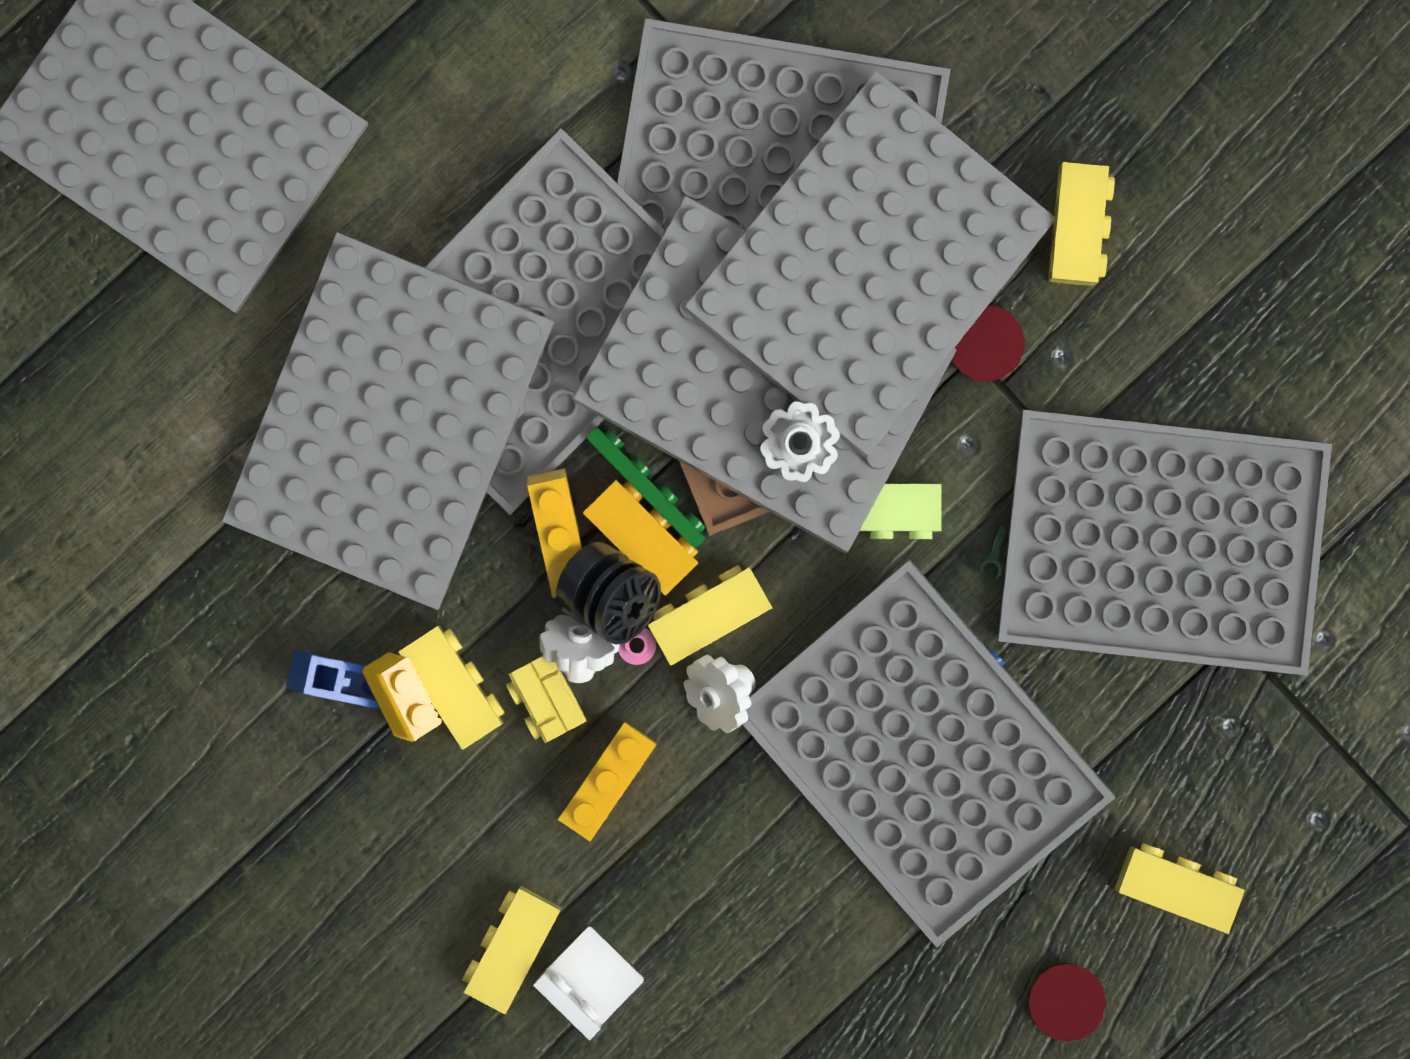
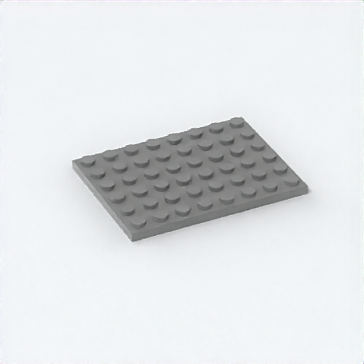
[0,0,369,314]
[617,18,951,231]
[683,70,1057,458]
[425,128,665,515]
[572,196,957,554]
[222,232,555,610]
[997,410,1332,676]
[742,559,1115,947]

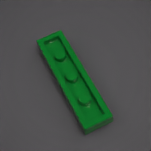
[586,427,706,549]

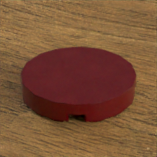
[951,305,1025,382]
[1027,963,1106,1042]

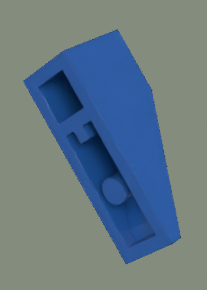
[286,650,381,709]

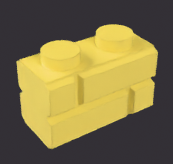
[506,656,587,743]

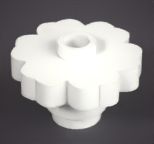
[760,401,840,482]
[540,615,619,683]
[684,655,756,733]

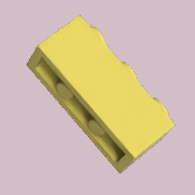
[1048,162,1115,286]
[648,565,772,666]
[399,626,505,750]
[1114,843,1245,934]
[462,886,562,1014]

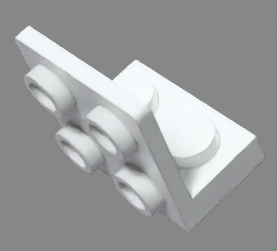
[533,927,644,1040]

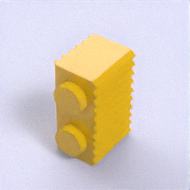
[361,652,442,742]

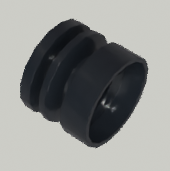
[556,541,661,645]

